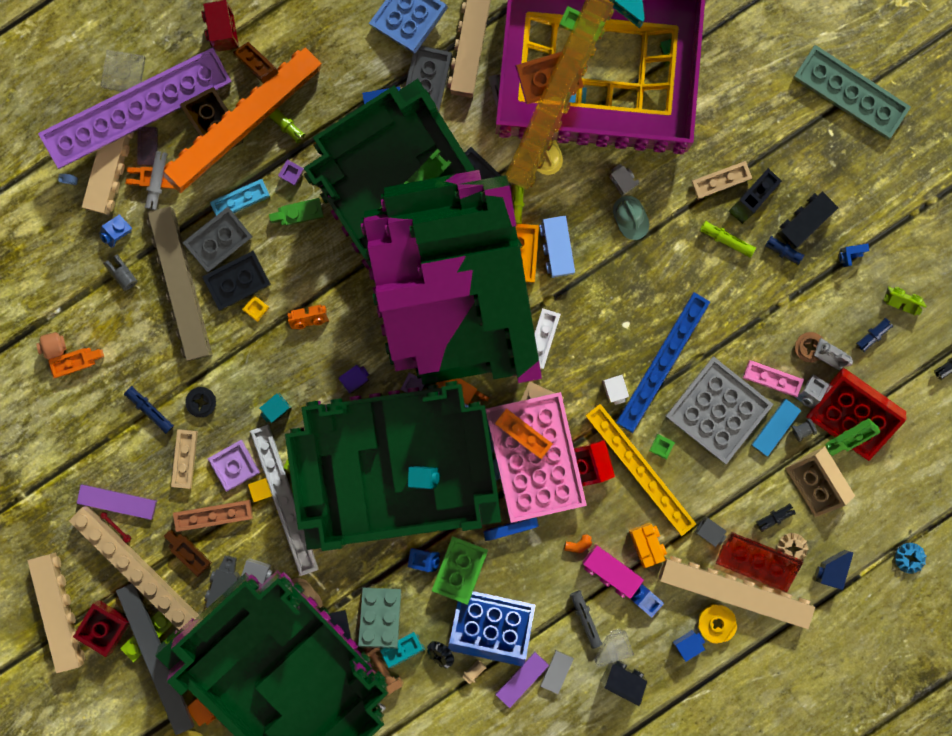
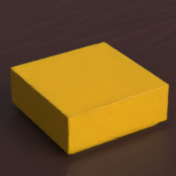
[242,295,270,322]
[248,478,272,502]

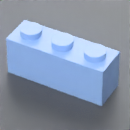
[539,216,575,278]

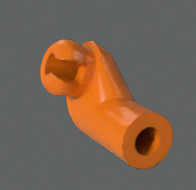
[564,535,592,553]

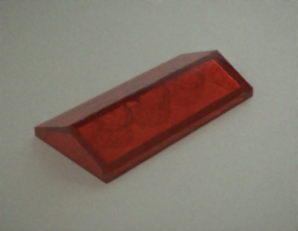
[715,532,804,593]

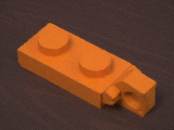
[48,348,105,378]

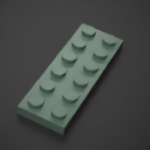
[793,45,911,140]

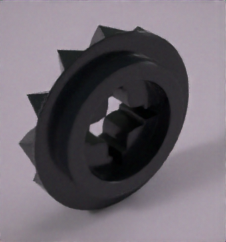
[185,387,217,418]
[427,641,454,669]

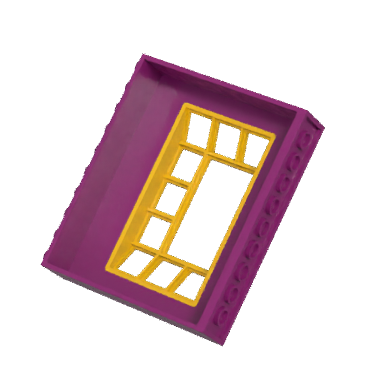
[495,0,705,154]

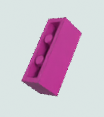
[582,544,644,599]

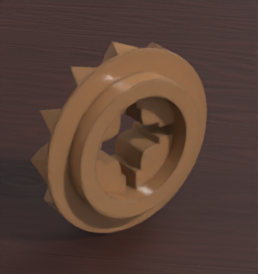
[794,332,824,362]

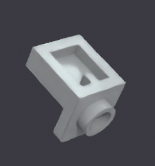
[796,374,829,408]

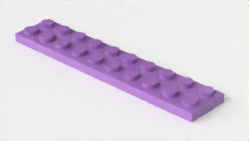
[38,47,232,169]

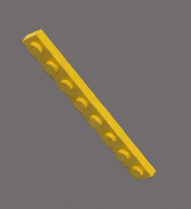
[585,404,696,536]

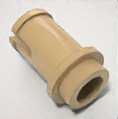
[462,659,487,684]

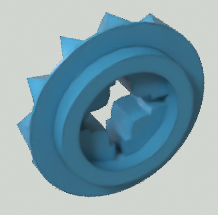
[895,543,927,574]

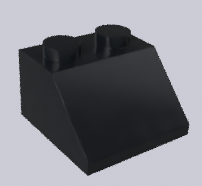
[601,660,647,706]

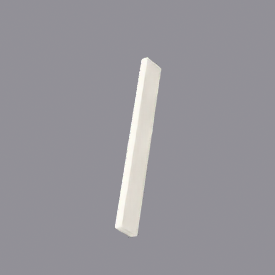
[250,425,319,576]

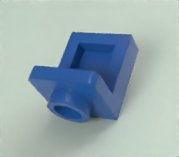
[99,214,132,248]

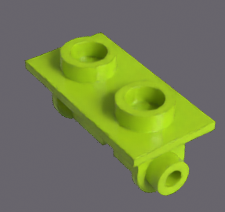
[883,286,927,316]

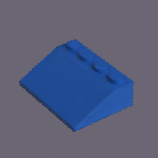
[448,591,535,667]

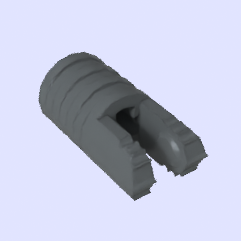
[103,254,138,291]

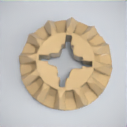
[777,533,809,564]

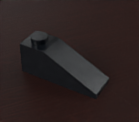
[729,168,782,224]

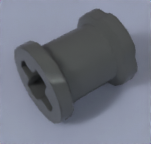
[791,418,817,442]

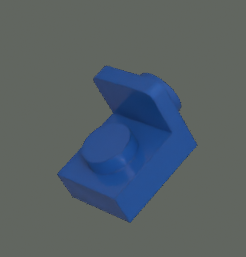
[839,244,869,267]
[408,548,440,572]
[631,584,664,618]

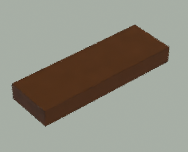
[233,42,279,84]

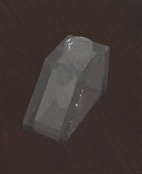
[594,629,634,667]

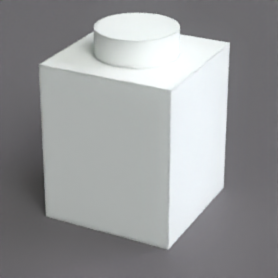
[602,375,629,405]

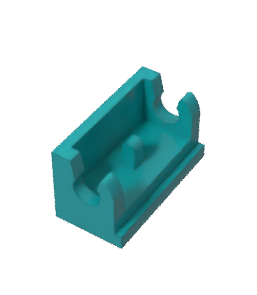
[380,632,426,668]

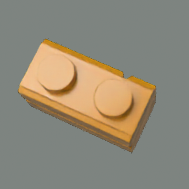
[629,523,667,568]

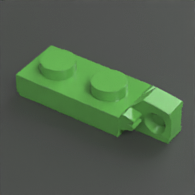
[269,198,324,226]
[825,419,881,456]

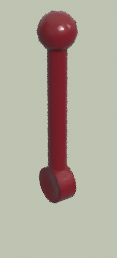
[100,512,131,543]

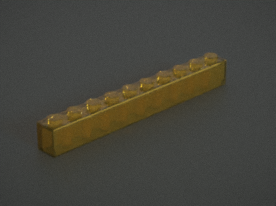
[505,0,614,190]

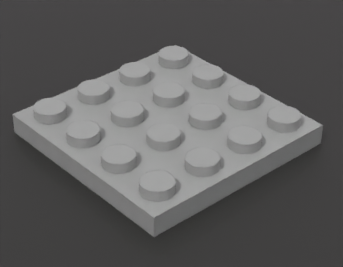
[665,356,774,464]

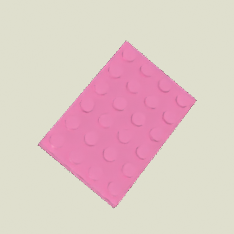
[485,392,587,523]

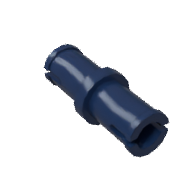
[765,236,804,265]
[856,318,893,352]

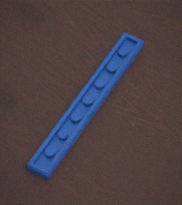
[616,292,710,433]

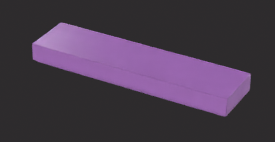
[76,484,157,520]

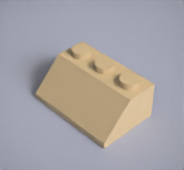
[785,446,855,518]

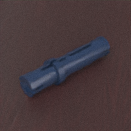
[124,386,174,434]

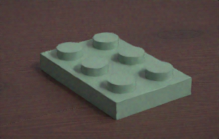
[358,588,402,649]

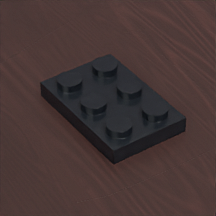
[202,251,271,311]

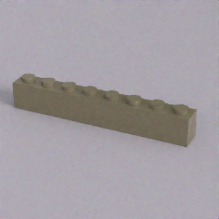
[147,206,213,361]

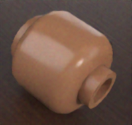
[36,332,67,359]

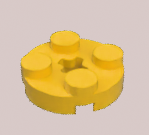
[697,604,737,643]

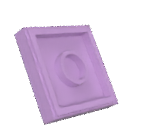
[208,440,260,492]

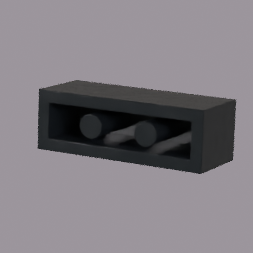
[777,191,839,249]

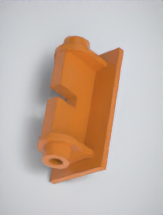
[288,304,329,329]

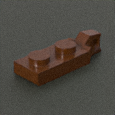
[164,530,212,577]

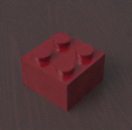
[201,0,239,52]
[73,600,129,657]

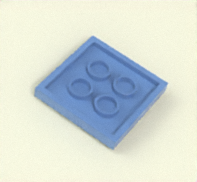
[369,0,448,54]

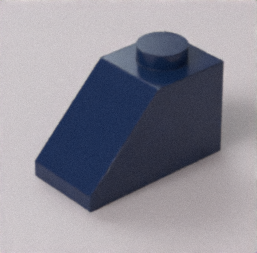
[815,550,853,590]

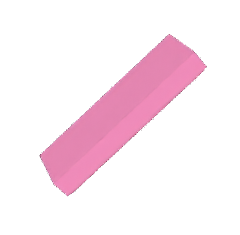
[742,360,804,397]

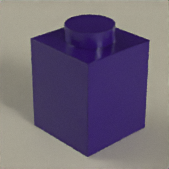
[338,365,370,394]

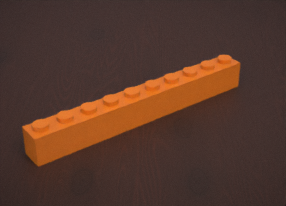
[163,47,322,194]

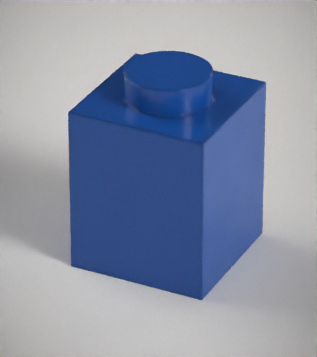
[673,630,705,662]

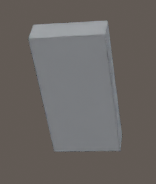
[540,650,574,694]

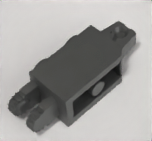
[204,555,240,608]

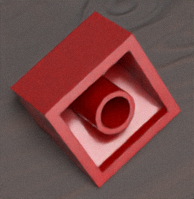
[574,440,615,487]

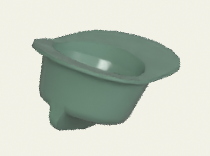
[613,196,650,240]

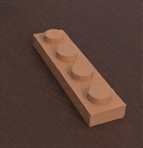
[173,500,253,532]

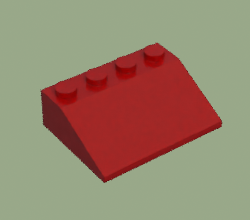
[806,367,906,461]

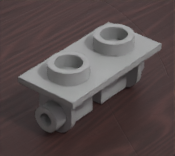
[814,338,853,371]

